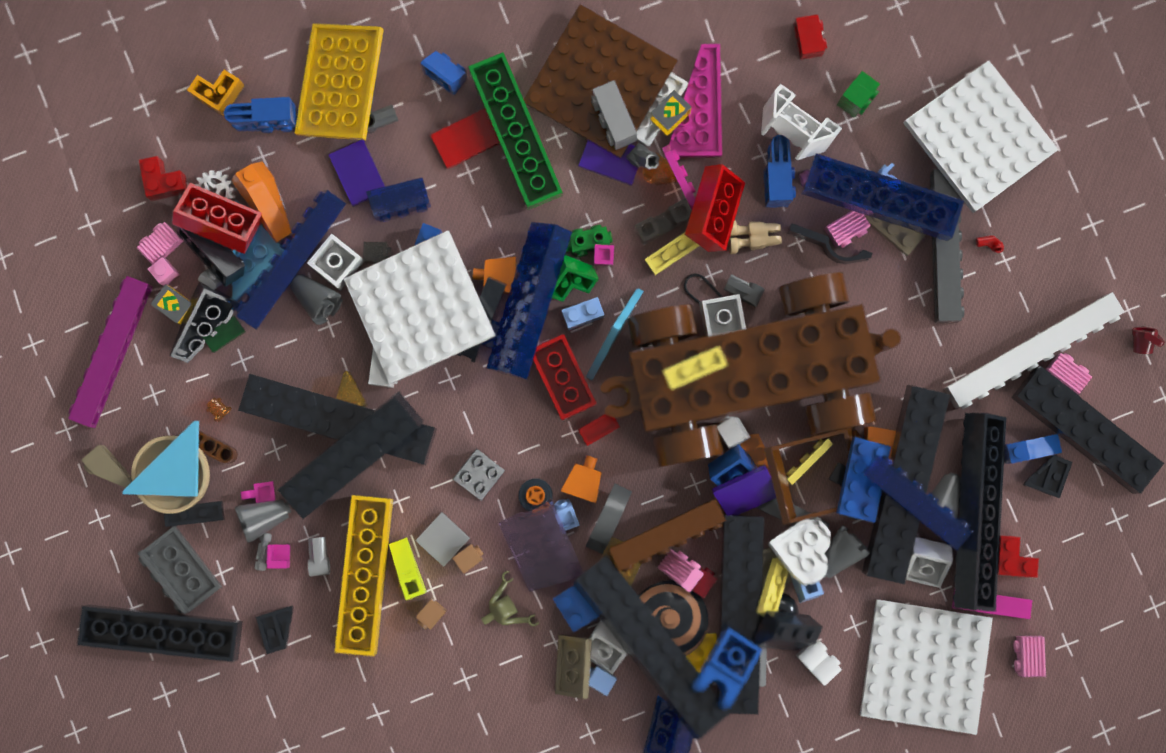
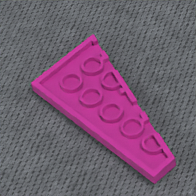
[665,44,722,158]

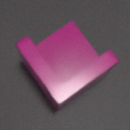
[594,244,614,266]
[267,544,290,568]

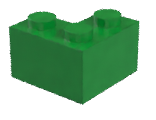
[837,71,880,118]
[542,254,599,302]

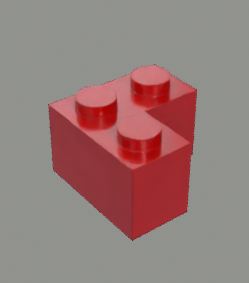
[139,156,188,201]
[998,535,1039,578]

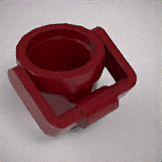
[1132,326,1165,354]

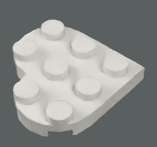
[768,519,831,586]

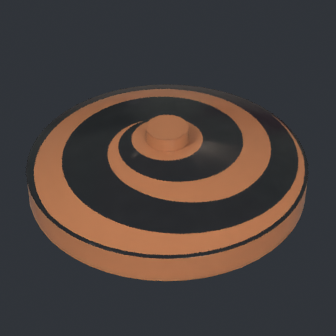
[639,580,709,656]

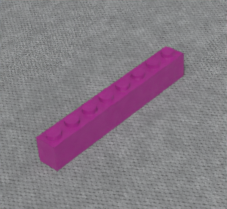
[68,276,153,428]

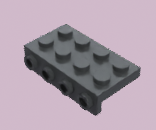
[138,526,222,614]

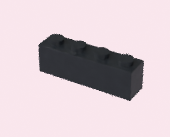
[177,226,245,287]

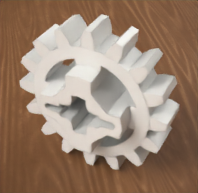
[194,170,236,199]

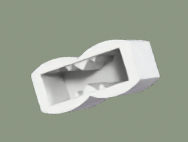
[796,640,842,686]

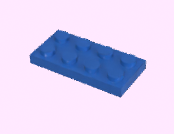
[836,437,891,523]

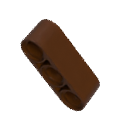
[199,430,238,464]

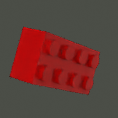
[685,164,746,252]
[172,183,262,254]
[529,334,597,421]

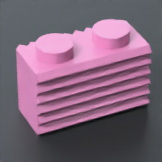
[824,207,871,248]
[137,222,183,265]
[1045,353,1092,395]
[658,549,704,592]
[1013,636,1046,677]

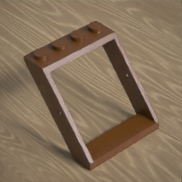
[764,427,860,525]

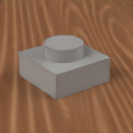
[198,269,222,290]

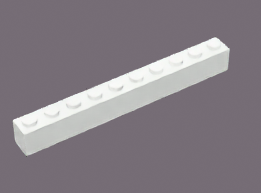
[944,292,1124,409]

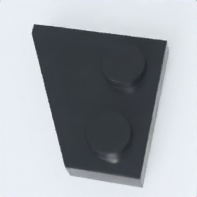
[1023,455,1073,498]
[256,605,294,654]

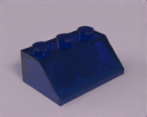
[366,177,432,222]
[643,696,693,753]

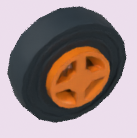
[518,478,553,513]

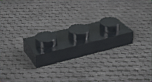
[164,501,225,527]

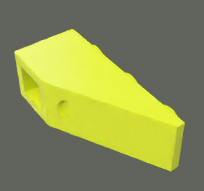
[389,538,427,600]

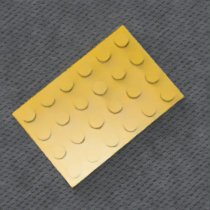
[295,24,384,140]

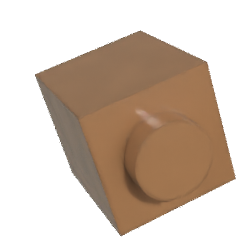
[452,544,484,574]
[416,598,447,630]

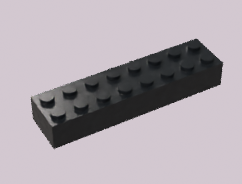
[1011,366,1164,494]
[278,391,424,519]
[77,604,243,662]

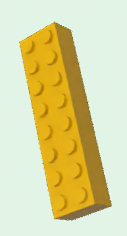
[335,495,393,656]

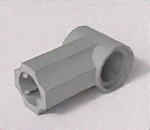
[308,537,330,576]

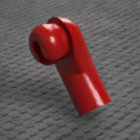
[976,235,1004,253]

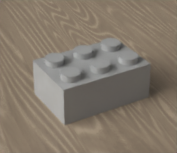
[591,81,637,150]

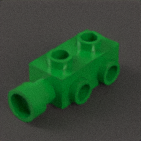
[554,225,613,257]

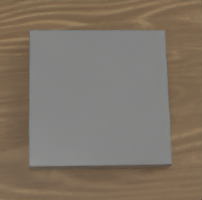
[415,512,470,567]

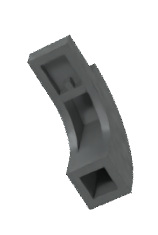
[586,484,632,554]

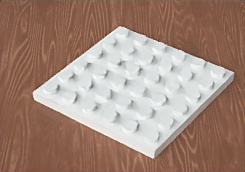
[903,61,1058,213]
[344,231,496,384]
[860,599,992,735]

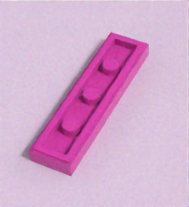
[952,589,1032,619]

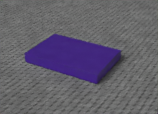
[329,140,387,206]
[578,141,638,186]
[712,465,776,515]

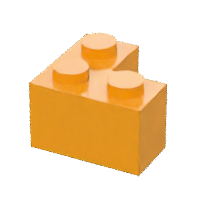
[187,69,245,116]

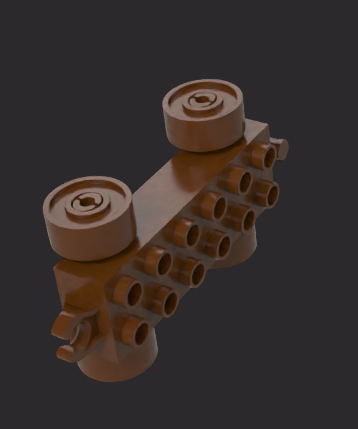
[600,272,901,467]

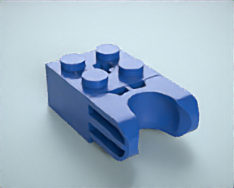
[224,97,297,133]
[764,135,796,208]
[692,628,762,710]

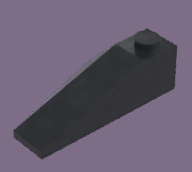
[170,282,239,363]

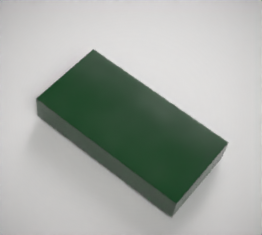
[203,316,246,353]

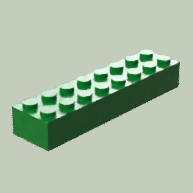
[468,52,563,210]

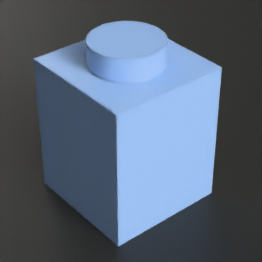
[589,665,617,696]

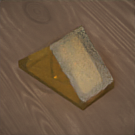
[336,371,368,407]

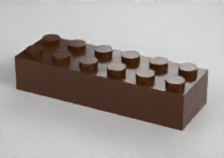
[607,499,726,572]

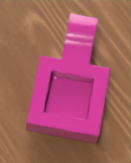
[241,481,276,503]

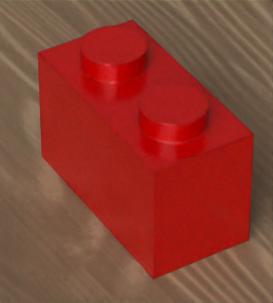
[793,14,827,60]

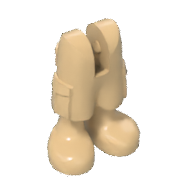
[728,220,782,254]

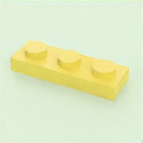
[644,233,699,276]
[663,347,727,390]
[786,439,833,485]
[757,558,788,617]

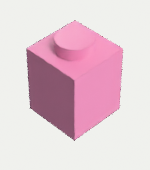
[148,257,180,286]

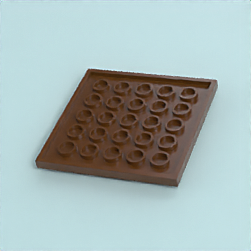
[524,4,678,159]

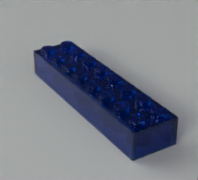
[801,153,964,241]
[235,190,347,330]
[486,222,572,379]

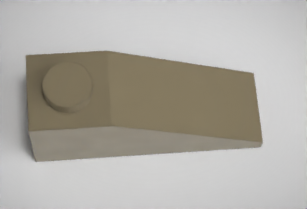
[81,445,132,488]

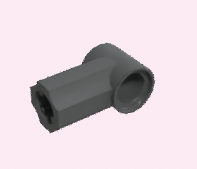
[367,105,399,133]
[626,143,660,170]
[724,275,765,307]

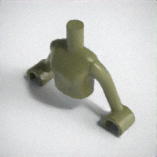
[481,571,540,626]

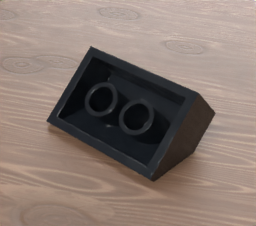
[752,610,823,651]

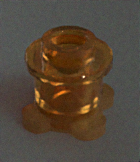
[206,397,232,422]

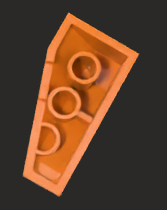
[231,161,292,243]

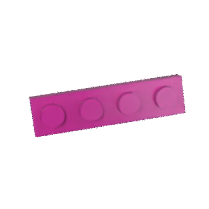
[662,145,696,209]

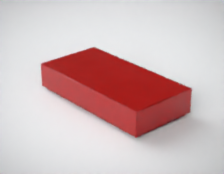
[578,414,620,446]

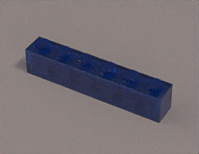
[862,455,972,550]

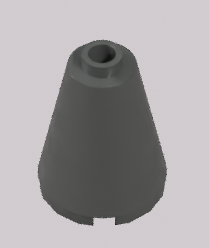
[290,274,343,325]
[921,473,961,529]
[235,499,291,543]
[823,525,870,578]

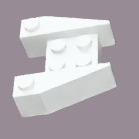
[761,84,842,160]

